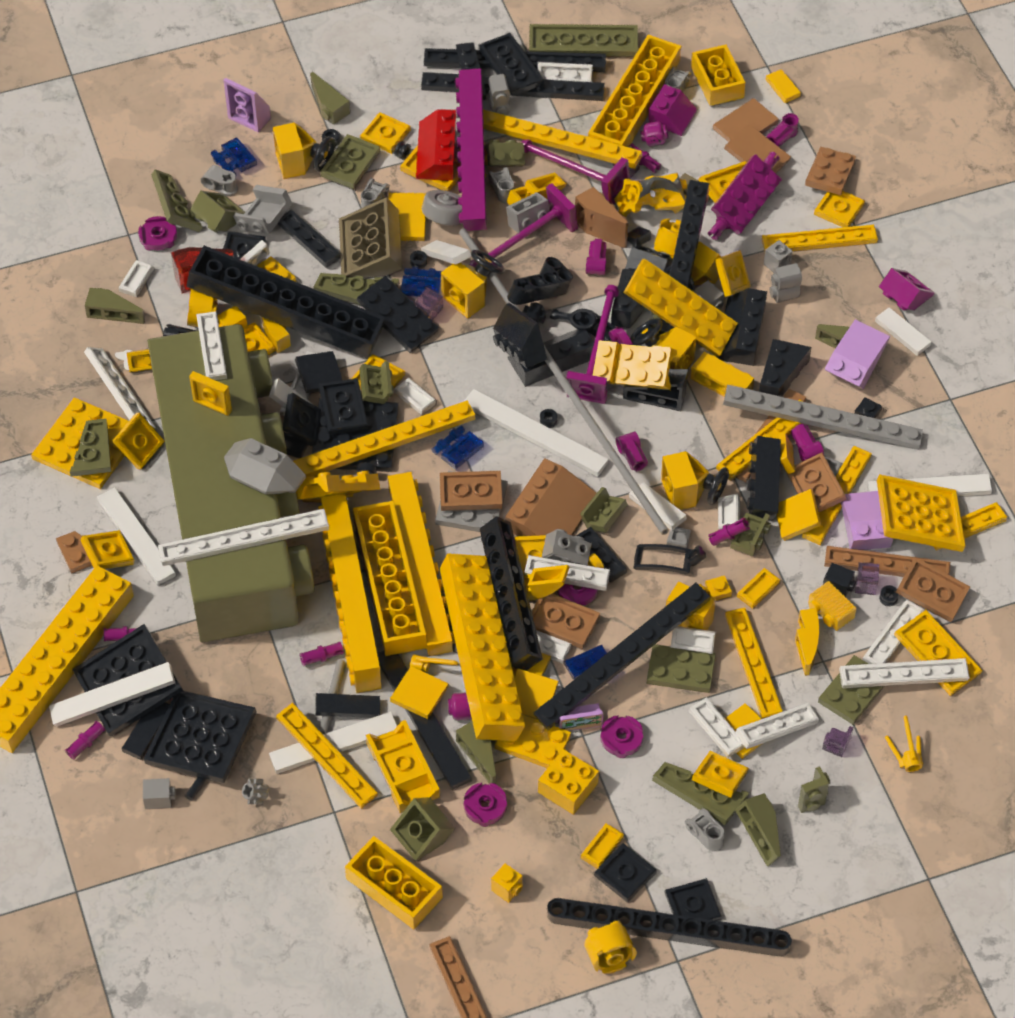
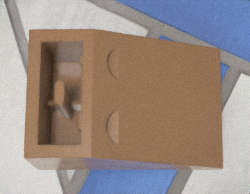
[575,187,628,248]

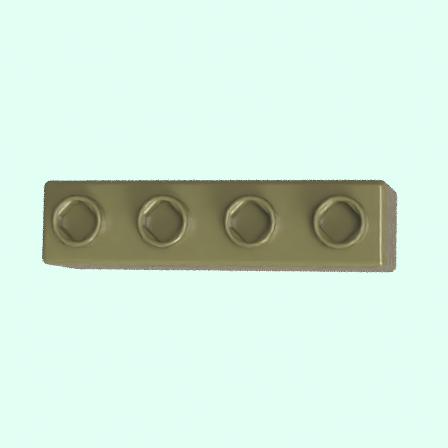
[147,324,315,643]

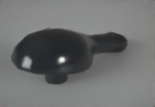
[550,308,597,330]

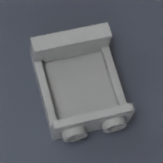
[233,185,293,234]

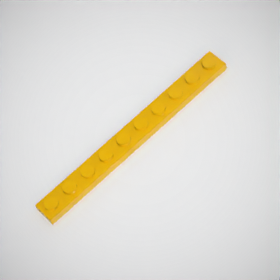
[483,109,642,169]
[293,400,475,477]

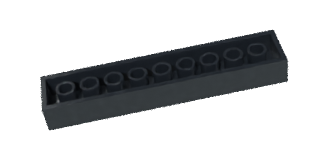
[186,245,385,359]

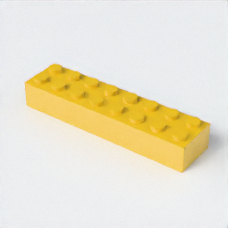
[588,35,681,147]
[353,501,427,656]

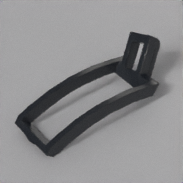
[633,544,706,574]

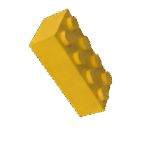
[345,836,443,930]

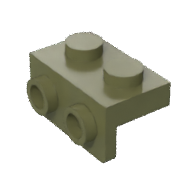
[484,140,525,166]
[359,361,394,404]
[581,487,628,533]
[730,513,771,556]
[798,766,830,813]

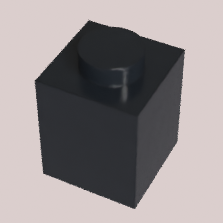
[823,563,856,598]

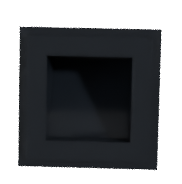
[627,226,651,246]

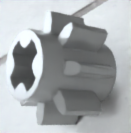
[242,778,269,805]

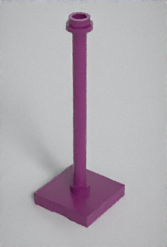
[521,139,630,205]
[468,183,578,267]
[566,285,619,404]

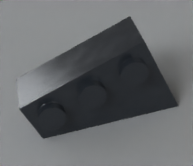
[611,269,644,329]
[759,339,812,397]
[623,369,688,412]

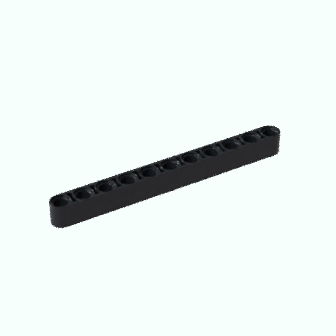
[547,898,792,957]

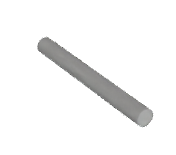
[319,659,345,734]

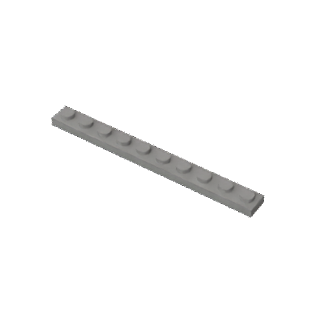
[723,385,923,450]

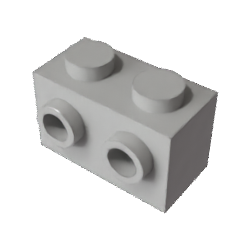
[506,192,549,233]
[542,529,592,566]

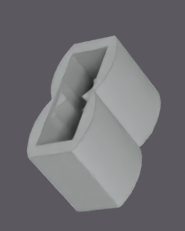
[488,74,510,115]
[769,263,802,303]

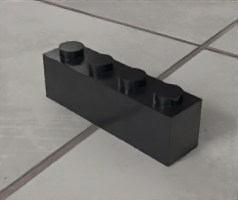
[746,436,781,521]

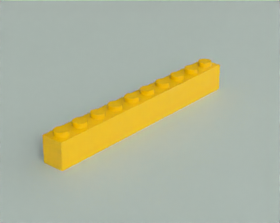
[387,472,455,656]

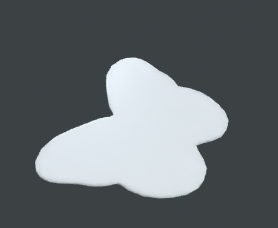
[115,350,132,370]

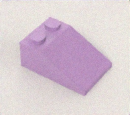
[223,78,271,133]
[824,319,890,389]
[841,491,894,550]

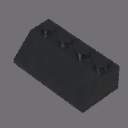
[716,288,768,366]
[493,303,548,368]
[508,329,594,387]

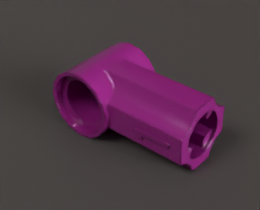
[766,113,799,147]
[586,238,607,275]
[791,424,824,462]
[615,431,648,472]

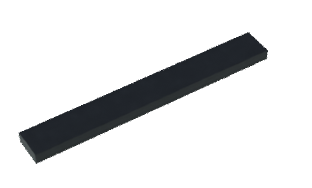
[377,651,471,790]

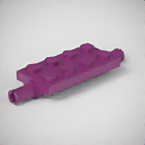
[708,152,782,240]

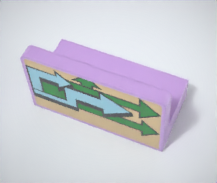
[558,703,603,731]

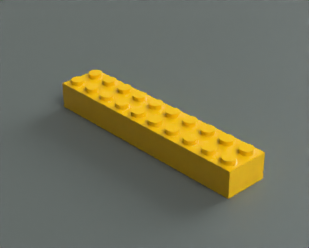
[318,494,381,693]
[440,553,525,741]
[0,565,134,753]

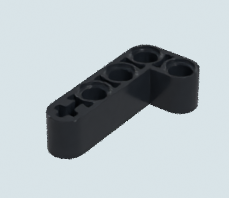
[507,257,573,305]

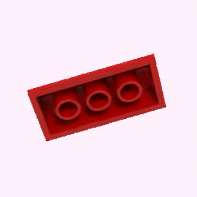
[416,109,456,180]

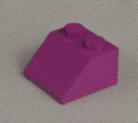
[648,84,697,136]
[879,268,935,311]

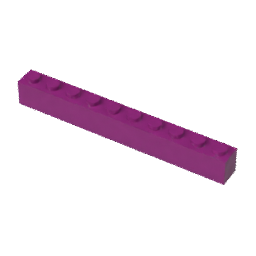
[456,68,487,231]

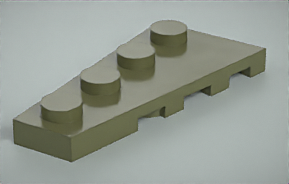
[151,169,203,232]
[313,273,400,305]
[652,762,749,825]

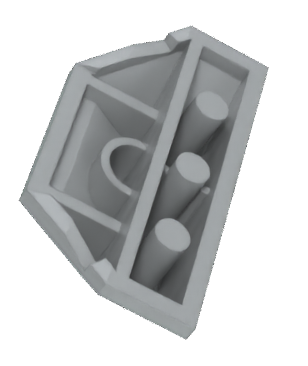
[224,438,306,494]

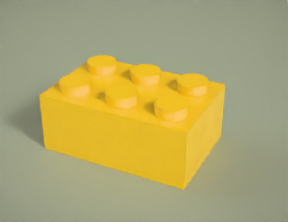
[691,44,746,106]

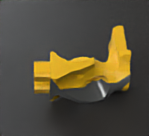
[614,173,687,217]

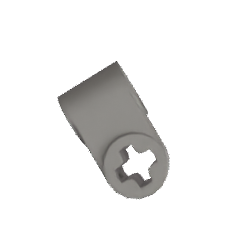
[665,66,691,92]
[201,165,238,196]
[488,167,514,203]
[361,178,390,208]
[685,808,724,851]

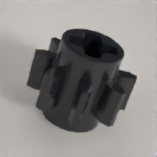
[522,302,547,324]

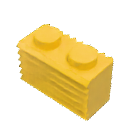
[808,581,857,631]

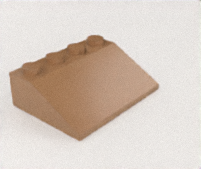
[505,458,596,536]

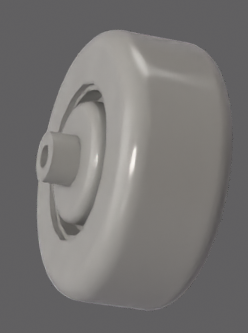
[421,190,462,226]

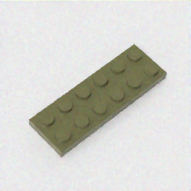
[529,24,638,56]

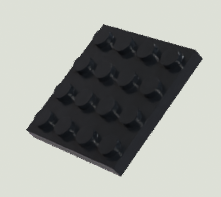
[312,398,399,472]
[72,624,184,737]
[144,691,257,783]

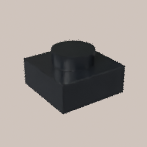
[854,397,882,418]

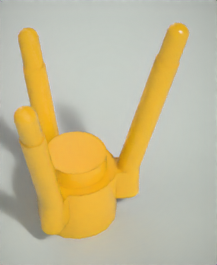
[410,654,459,672]
[885,716,923,772]

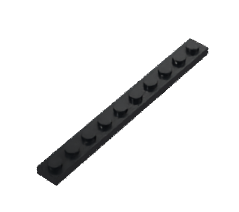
[424,48,606,72]
[421,72,605,101]
[533,582,710,730]

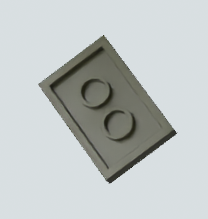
[320,134,380,189]
[646,644,716,693]
[818,655,885,725]

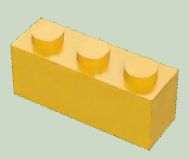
[690,352,755,397]

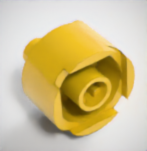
[654,219,681,258]
[187,289,218,327]
[584,921,637,974]

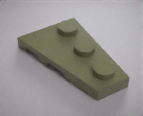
[70,419,111,477]

